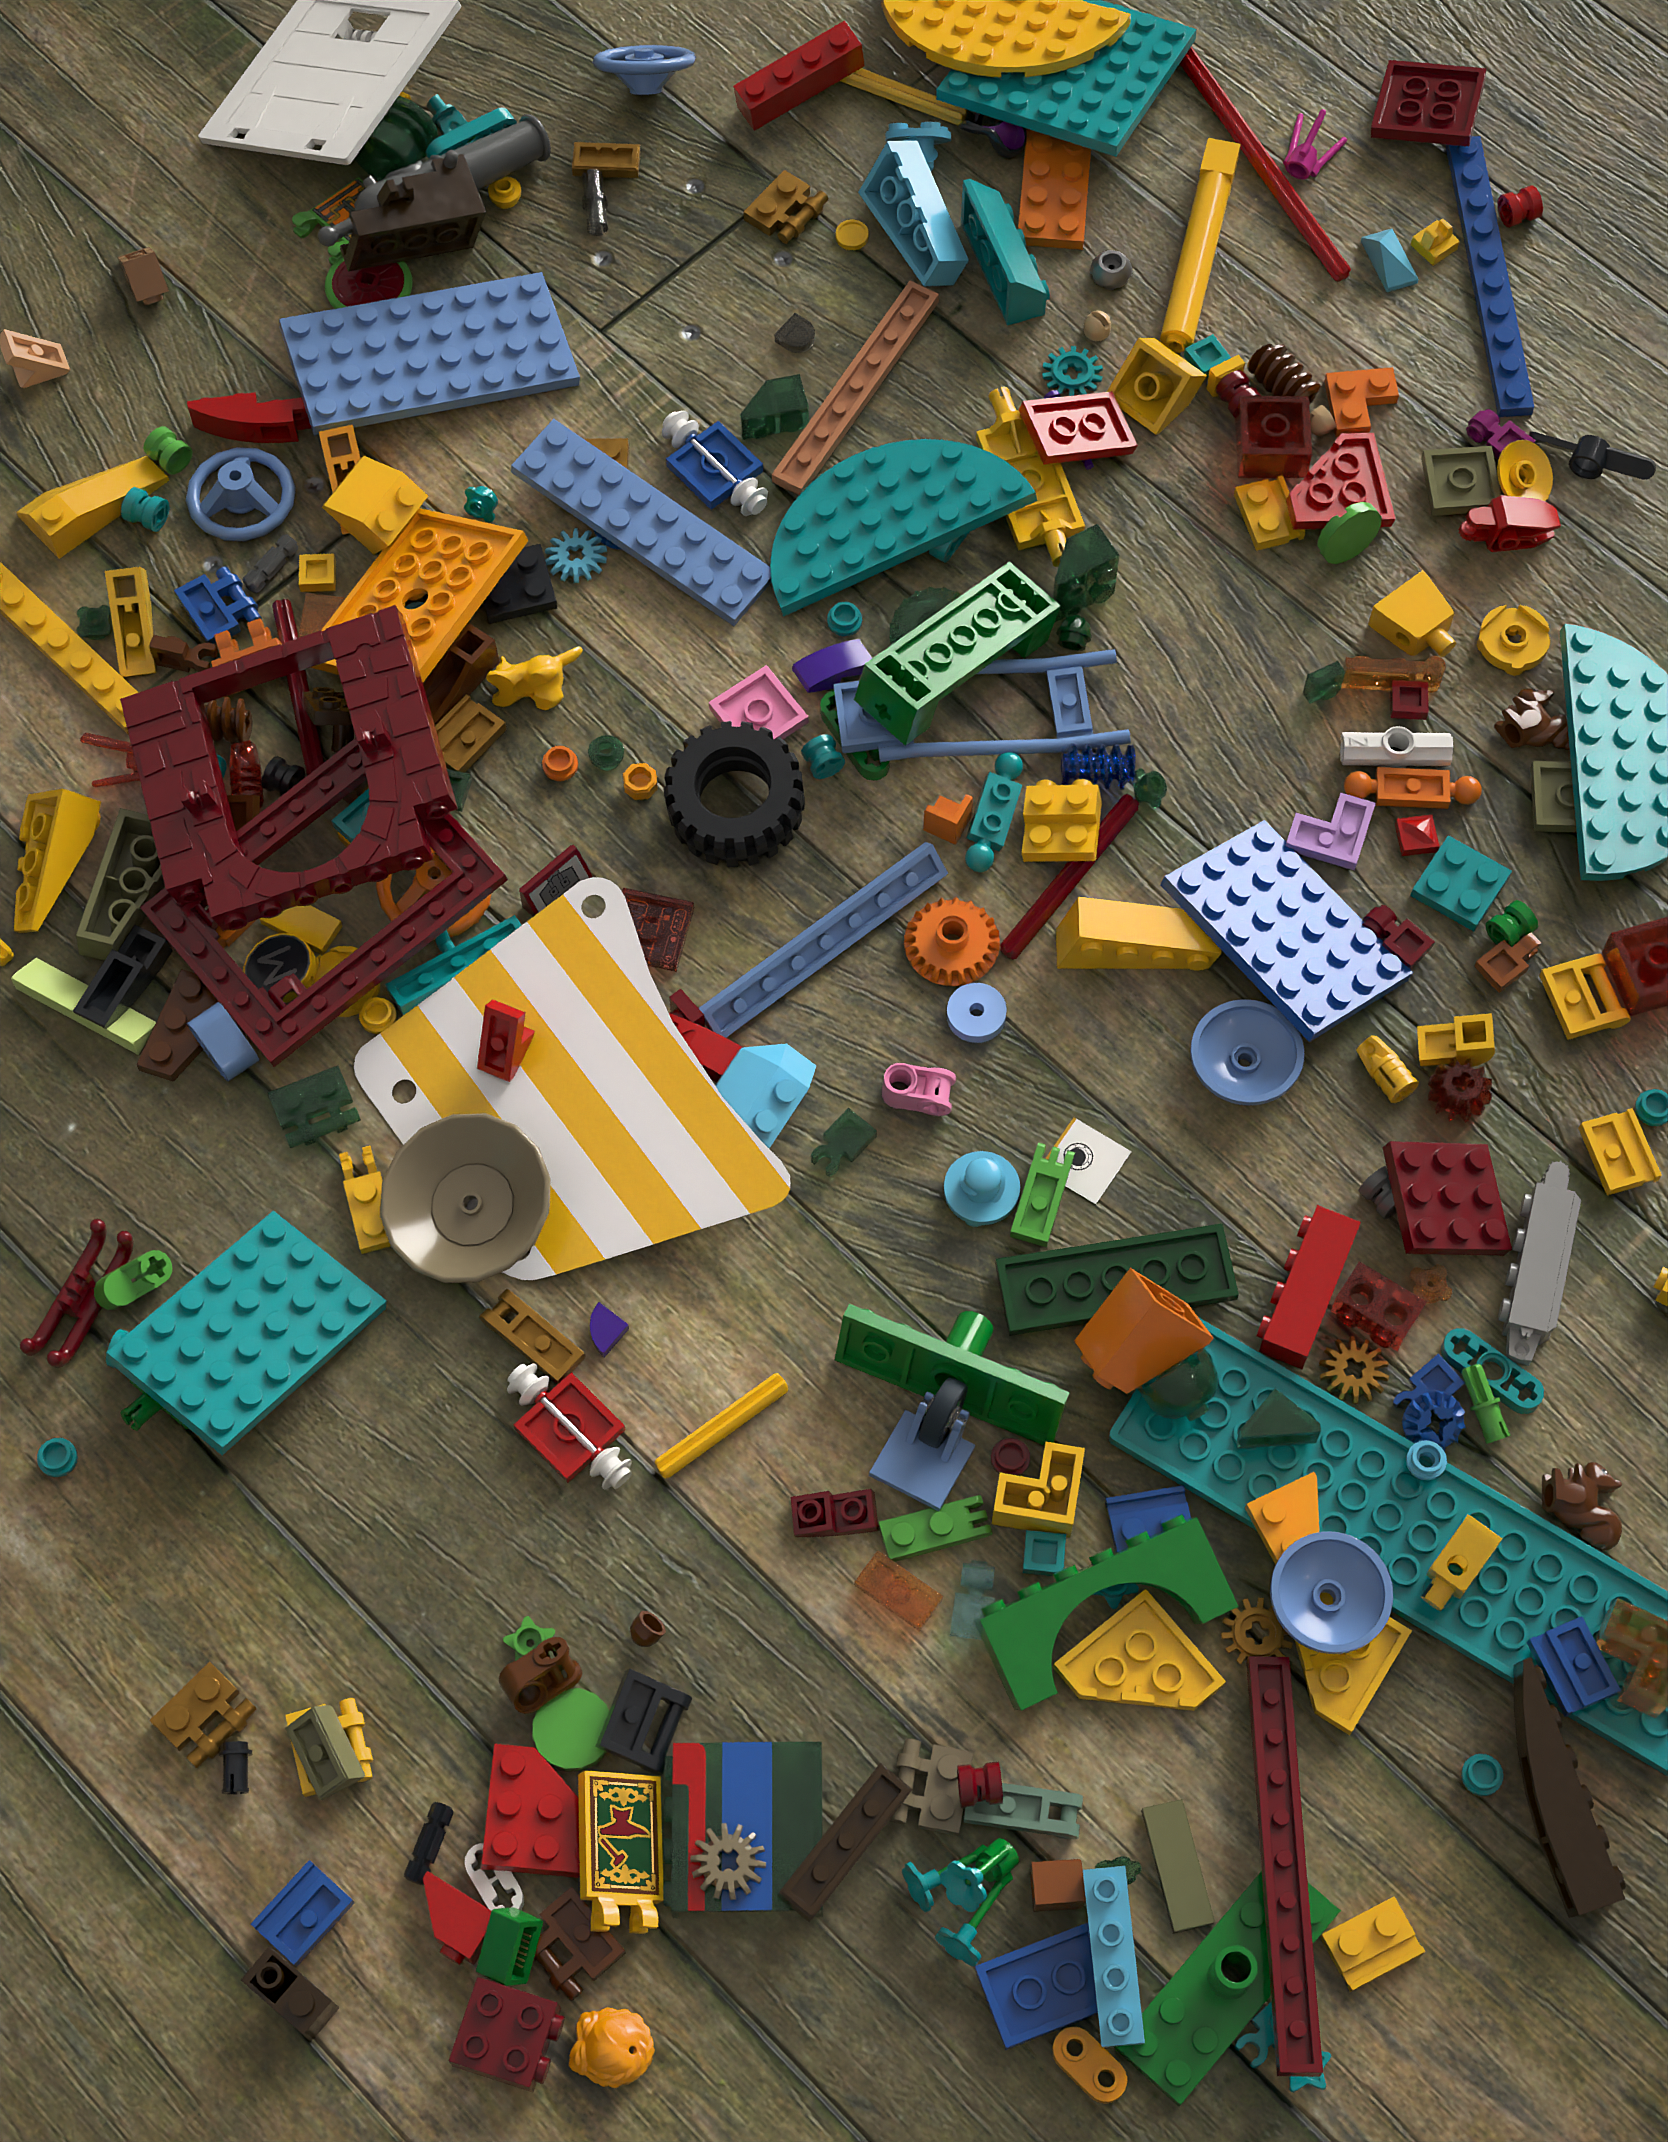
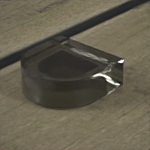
[774,313,815,353]

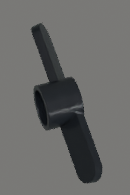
[1529,431,1656,480]

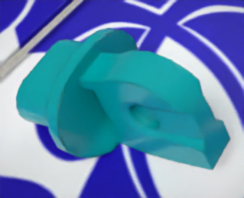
[427,94,468,135]

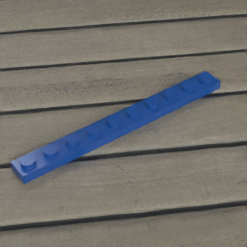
[1446,136,1534,417]

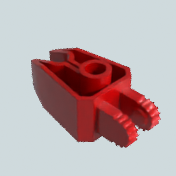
[1458,495,1561,552]

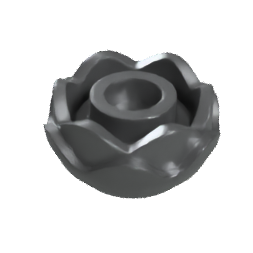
[1090,250,1132,290]

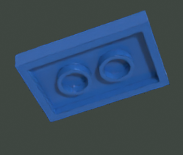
[974,1922,1098,2050]

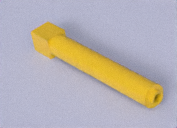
[1160,138,1240,353]

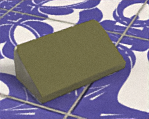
[285,1705,365,1800]

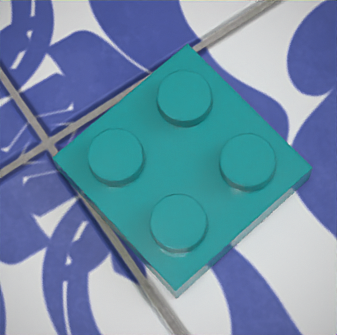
[1410,835,1512,932]

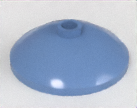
[1190,999,1304,1105]
[1270,1531,1393,1654]

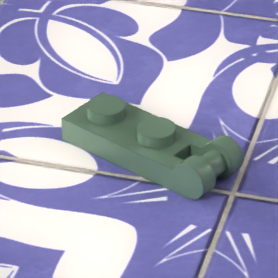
[964,1783,1083,1839]

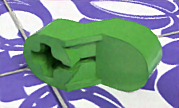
[94,1250,172,1310]

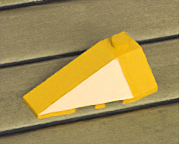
[16,456,169,559]
[14,788,101,933]

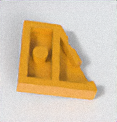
[1245,1472,1319,1565]

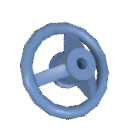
[592,45,696,95]
[185,447,296,542]

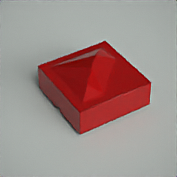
[1395,815,1439,856]

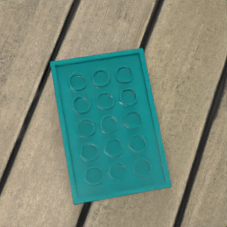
[106,1211,387,1455]

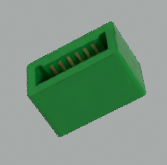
[476,1907,543,1986]

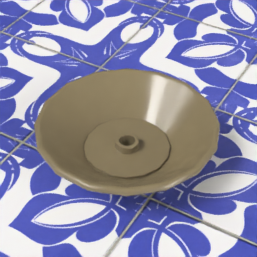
[380,1113,551,1283]

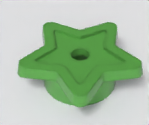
[503,1616,555,1661]

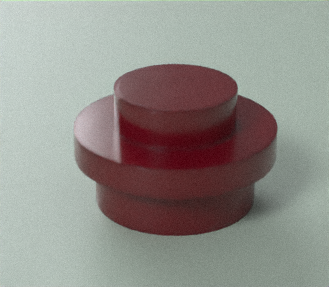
[991,1438,1030,1476]

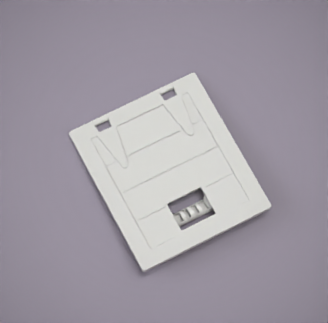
[198,0,461,165]

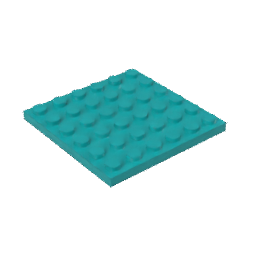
[936,0,1197,157]

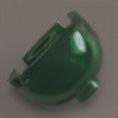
[1137,1348,1218,1421]

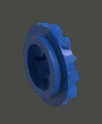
[1402,1391,1466,1452]

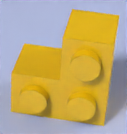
[992,1442,1085,1538]

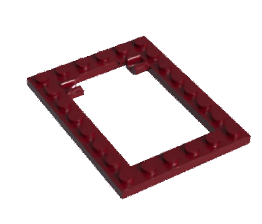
[140,738,508,1067]

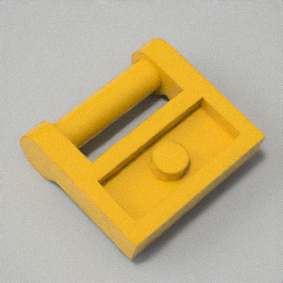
[1539,954,1631,1040]

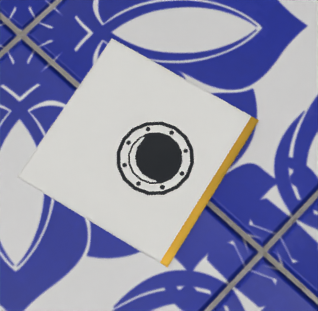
[1045,1117,1132,1204]

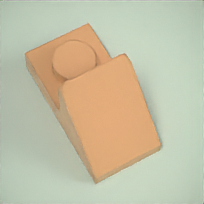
[0,329,70,388]

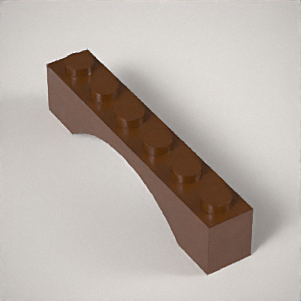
[343,622,500,804]

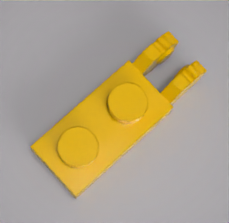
[339,1146,390,1254]

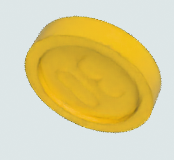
[835,219,869,250]

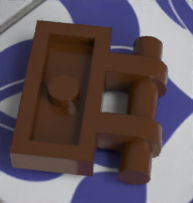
[533,1886,626,2001]

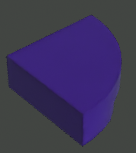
[590,1302,629,1358]

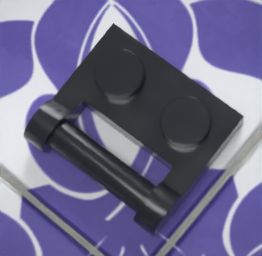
[595,1669,692,1776]

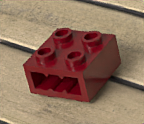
[448,1977,565,2093]

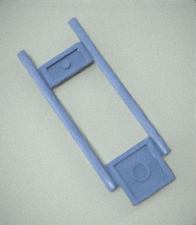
[833,649,1131,762]

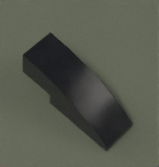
[73,925,173,1029]

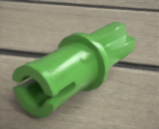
[1462,1364,1511,1444]

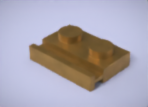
[435,694,507,778]

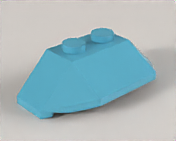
[715,1044,816,1148]

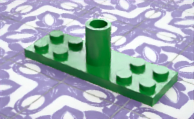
[834,1304,1070,1446]
[1114,1871,1341,2107]

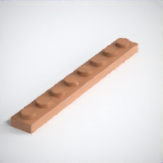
[772,280,939,495]

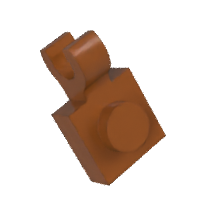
[1474,933,1541,993]

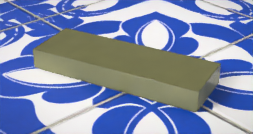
[1141,1799,1215,1934]

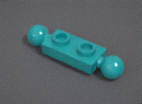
[965,752,1023,872]

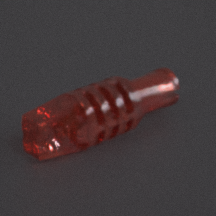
[229,740,264,808]

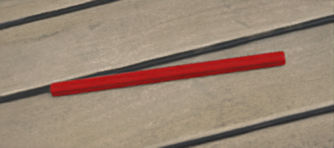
[1180,46,1351,282]

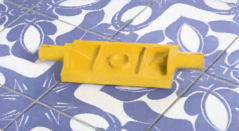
[976,387,1085,567]

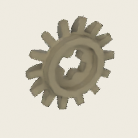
[690,1823,766,1900]

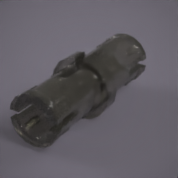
[582,169,608,236]

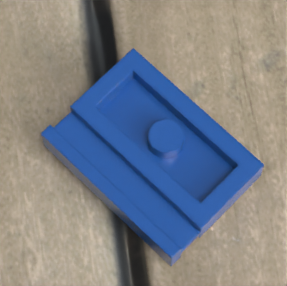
[1105,1485,1191,1553]
[1526,1616,1621,1717]
[251,1860,355,1967]

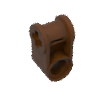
[499,1637,582,1714]

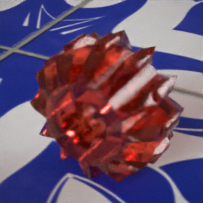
[1428,1057,1493,1123]

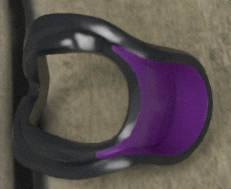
[959,113,1027,158]

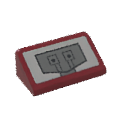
[519,845,592,917]

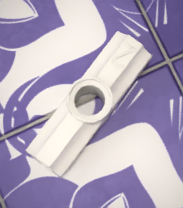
[1340,726,1453,768]

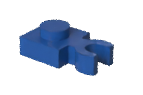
[1393,1353,1465,1407]

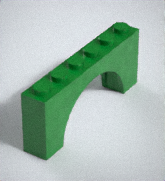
[974,1514,1239,1711]

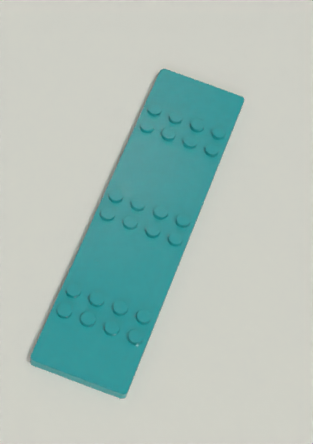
[1109,1317,1668,1776]

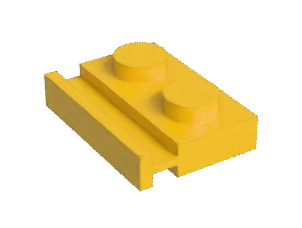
[1234,475,1306,551]
[1578,1108,1662,1196]
[1320,1896,1425,1992]

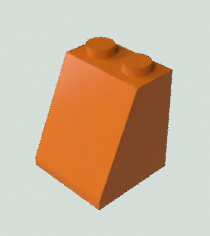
[1074,1268,1214,1394]

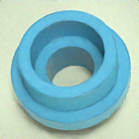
[1406,1440,1447,1480]

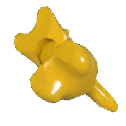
[486,646,583,710]

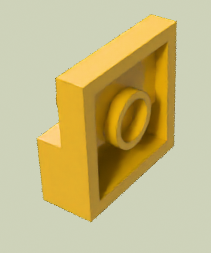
[1022,779,1102,862]

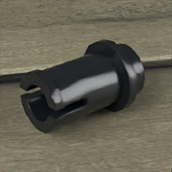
[219,1741,252,1795]

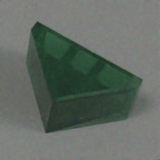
[1236,1388,1321,1449]

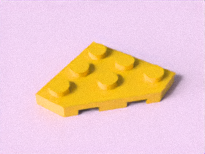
[1053,1589,1226,1711]
[1295,1593,1412,1735]

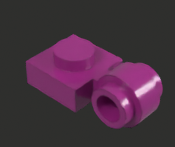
[1466,409,1536,459]

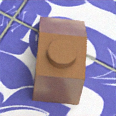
[117,247,169,305]

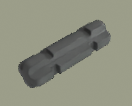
[242,534,298,593]

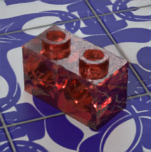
[1331,1261,1427,1352]

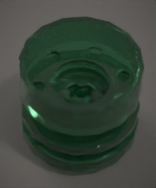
[355,96,438,181]

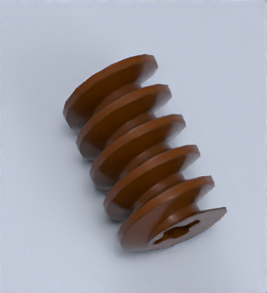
[1247,344,1321,417]
[204,697,253,745]

